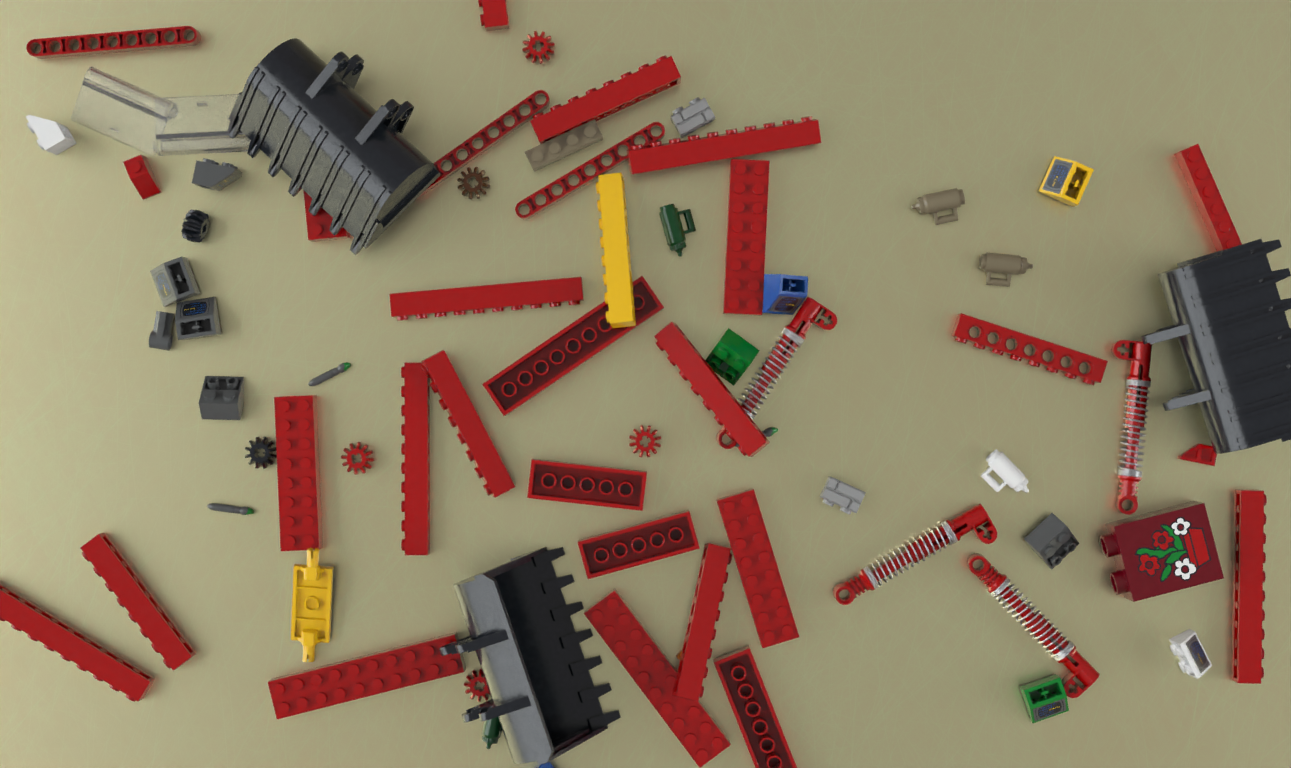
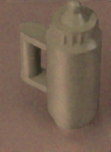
[911,188,965,225]
[979,252,1033,287]

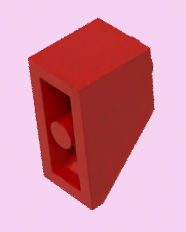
[123,155,161,200]

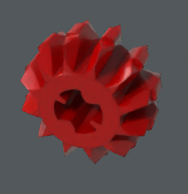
[522,31,555,64]
[629,425,661,457]
[341,442,374,475]
[464,669,490,702]

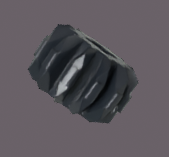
[181,209,209,243]
[245,437,277,469]

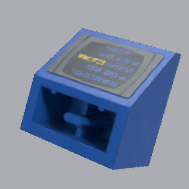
[762,274,808,315]

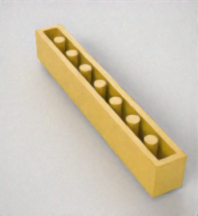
[596,172,636,328]

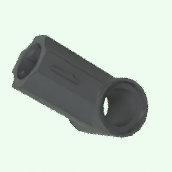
[149,311,174,351]

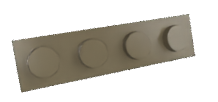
[525,119,603,172]

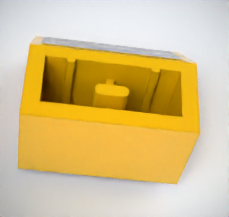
[1038,156,1094,207]

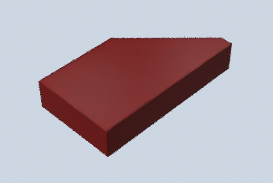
[1178,443,1217,466]

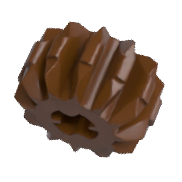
[457,167,490,200]

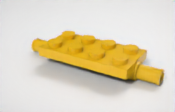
[291,548,333,662]

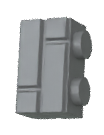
[671,97,715,138]
[820,476,866,515]

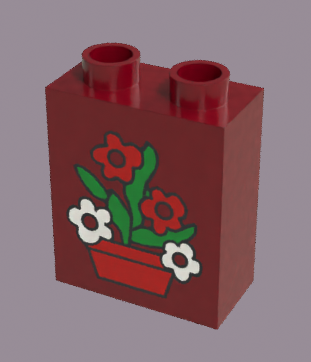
[1100,501,1224,602]

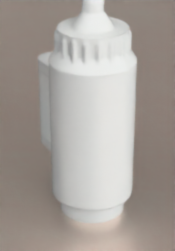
[981,449,1029,493]

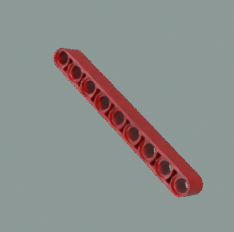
[26,26,201,59]
[418,90,550,198]
[515,122,665,219]

